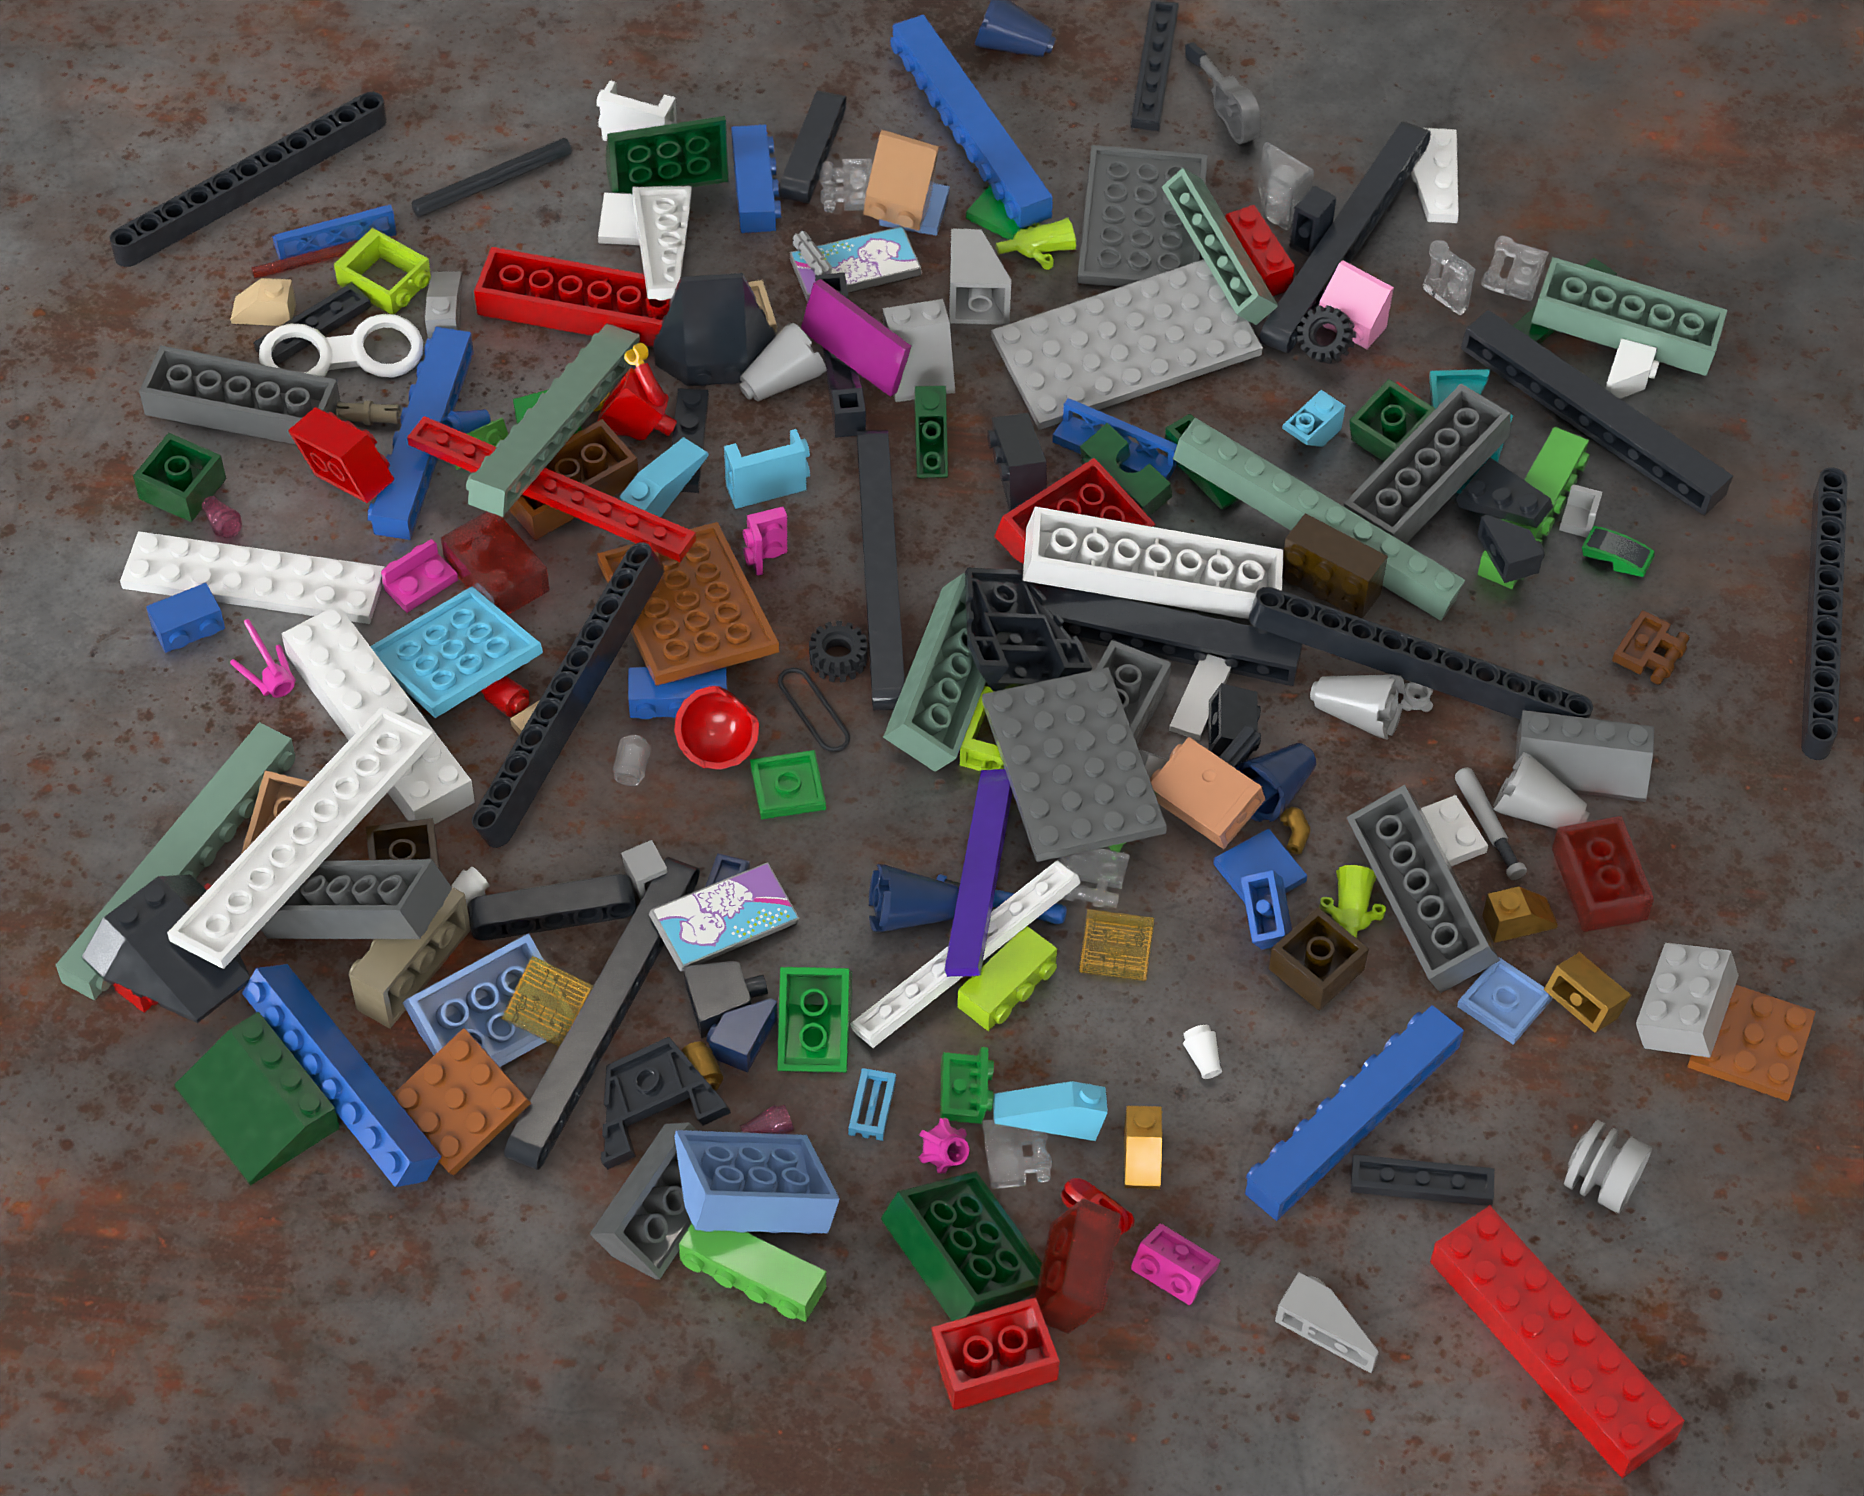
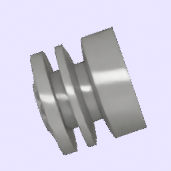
[1564,1119,1652,1214]

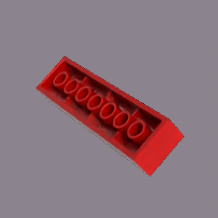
[474,247,671,347]
[1430,1205,1685,1479]

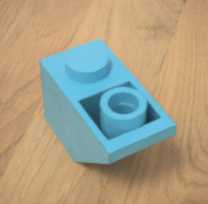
[1282,390,1345,447]

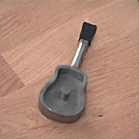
[1185,42,1261,144]

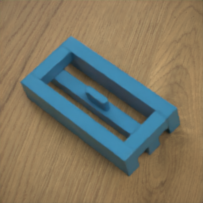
[848,1068,896,1141]

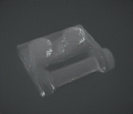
[1481,236,1549,301]
[1423,240,1476,315]

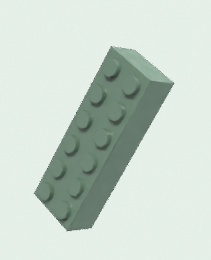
[1531,257,1727,376]
[883,573,986,772]

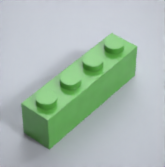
[679,1224,826,1322]

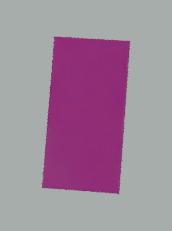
[801,279,912,397]

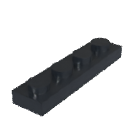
[253,283,371,365]
[672,388,709,493]
[1350,1154,1495,1206]

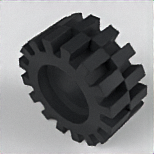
[1297,305,1356,364]
[809,621,867,683]

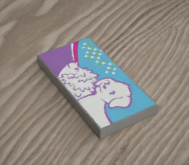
[790,226,921,302]
[649,862,800,972]

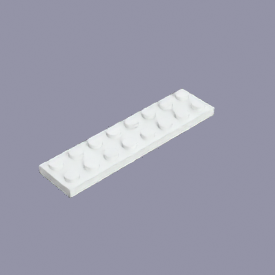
[120,531,385,624]

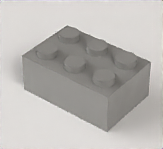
[1636,942,1739,1057]

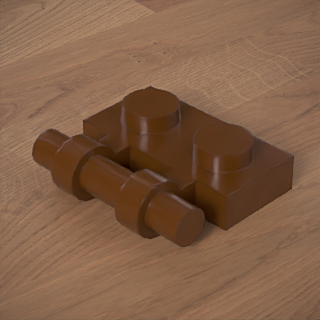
[1612,610,1690,685]

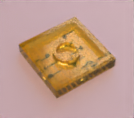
[1079,909,1154,981]
[501,956,593,1047]

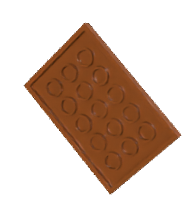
[597,522,780,686]

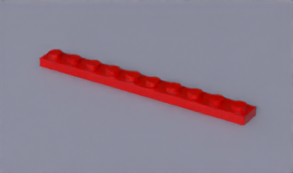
[407,416,696,562]

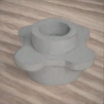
[1401,682,1433,712]

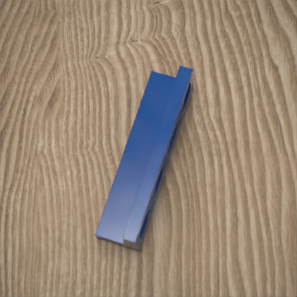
[272,204,397,265]
[1052,398,1177,480]

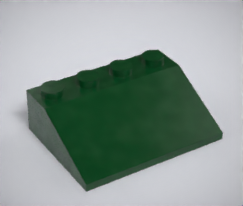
[606,116,729,194]
[174,1011,340,1186]
[880,1171,1054,1321]

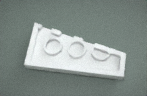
[1411,128,1458,223]

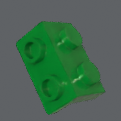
[940,1047,994,1124]

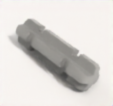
[793,231,832,275]

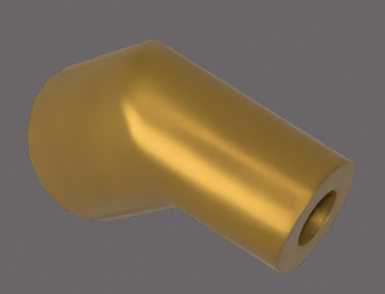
[1280,806,1311,855]

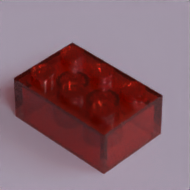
[440,511,550,615]
[1552,816,1654,932]
[1035,1198,1121,1334]

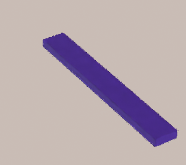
[944,769,1013,977]

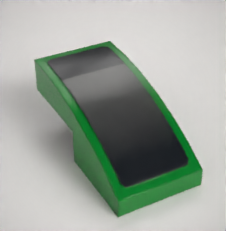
[1582,525,1655,577]

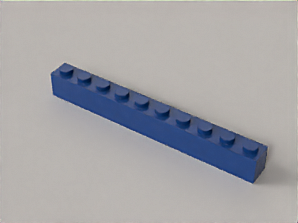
[890,15,1053,229]

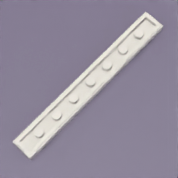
[850,860,1081,1048]

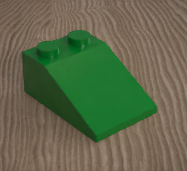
[777,967,852,1073]

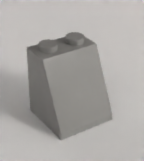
[949,229,1011,325]
[883,299,955,402]

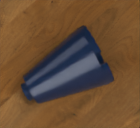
[974,0,1056,57]
[1236,743,1316,822]
[869,864,959,932]

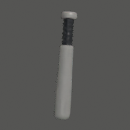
[1455,767,1527,880]

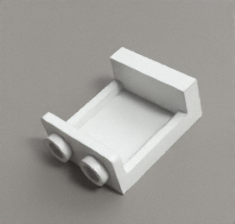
[597,80,677,141]

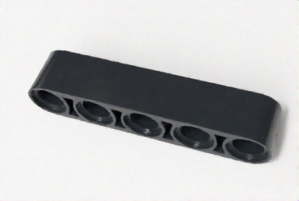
[779,90,847,204]
[468,874,637,941]

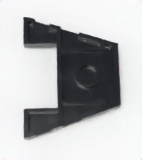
[601,1037,731,1170]

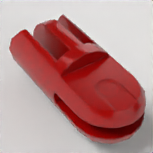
[1061,1178,1135,1241]

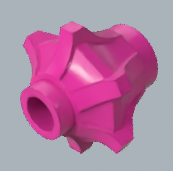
[918,1118,969,1174]

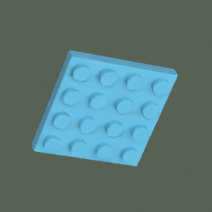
[370,586,543,718]

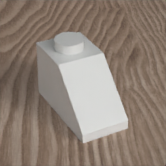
[1606,338,1659,399]

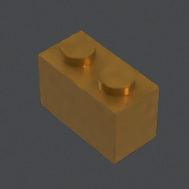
[1544,952,1631,1033]

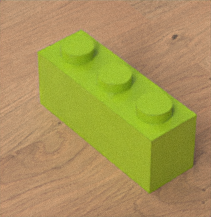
[958,926,1057,1031]

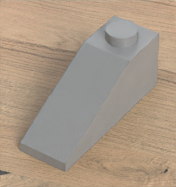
[425,271,462,339]
[1275,1272,1379,1373]

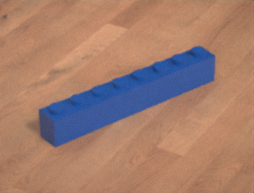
[368,327,474,540]
[242,964,441,1187]
[1245,1005,1464,1221]

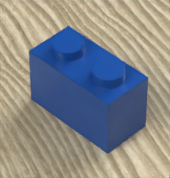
[146,582,225,653]
[1241,870,1292,950]

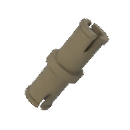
[336,400,401,425]

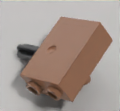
[1150,726,1265,849]

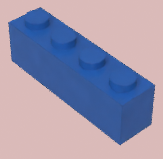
[731,125,781,233]

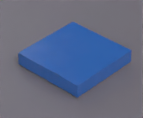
[1213,828,1307,903]

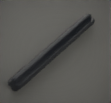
[411,138,572,217]

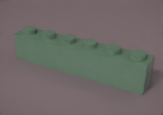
[1162,168,1278,325]

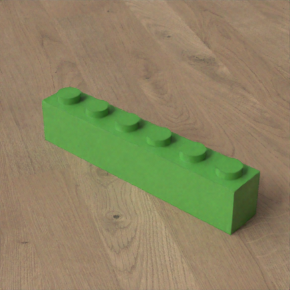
[1477,426,1590,589]

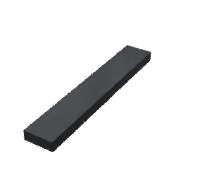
[1130,0,1179,131]

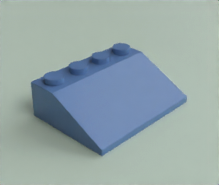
[403,933,574,1067]
[674,1130,839,1234]

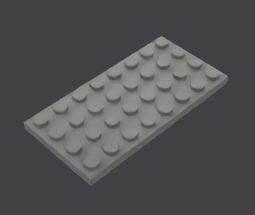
[991,260,1263,430]

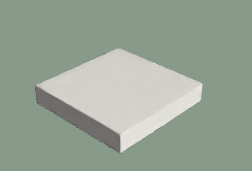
[598,193,640,245]

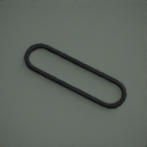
[778,667,850,752]

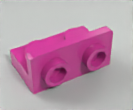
[743,506,787,576]
[381,539,458,613]
[1131,1223,1221,1305]

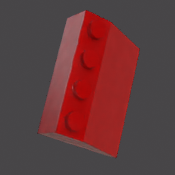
[995,458,1156,564]

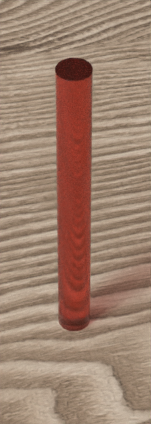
[251,239,360,279]

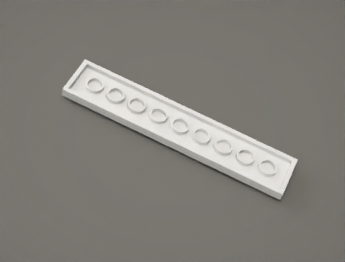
[167,707,436,969]

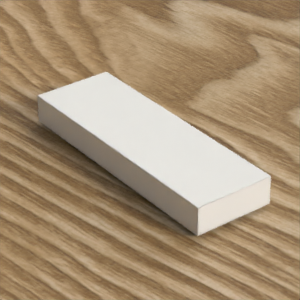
[1169,654,1231,741]

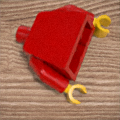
[594,343,677,441]

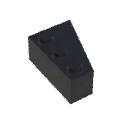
[987,413,1047,512]

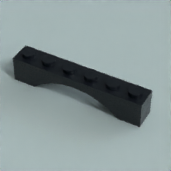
[815,272,866,438]

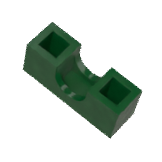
[1080,423,1172,516]

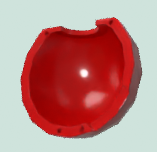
[674,686,759,769]

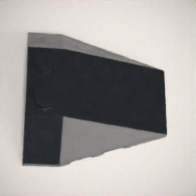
[654,273,776,386]
[965,568,1092,691]
[82,874,251,1023]

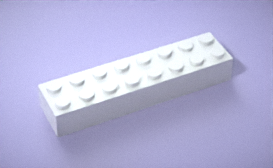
[1023,507,1283,619]
[281,604,475,824]

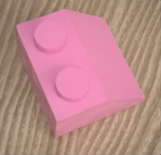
[1319,260,1394,349]

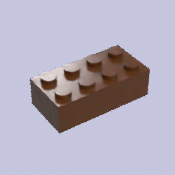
[509,419,639,540]

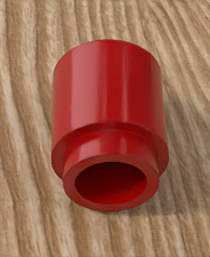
[481,675,529,717]

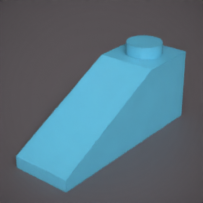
[620,437,709,517]
[993,1081,1108,1141]

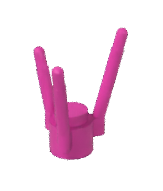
[230,619,296,698]

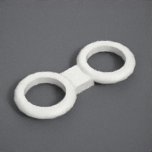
[259,314,424,378]

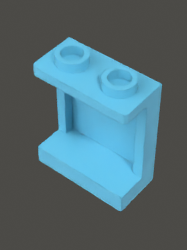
[724,429,810,509]

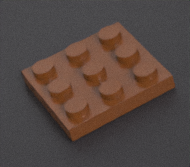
[1687,985,1816,1101]
[392,1028,531,1176]

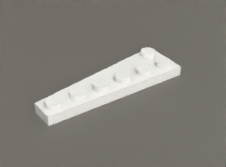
[633,186,691,300]

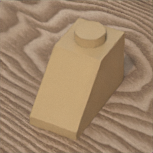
[231,278,296,326]

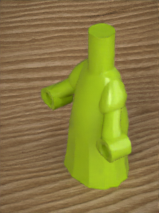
[996,217,1077,270]
[1319,865,1386,938]

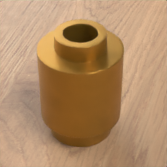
[681,1041,724,1091]

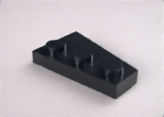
[1456,457,1553,528]

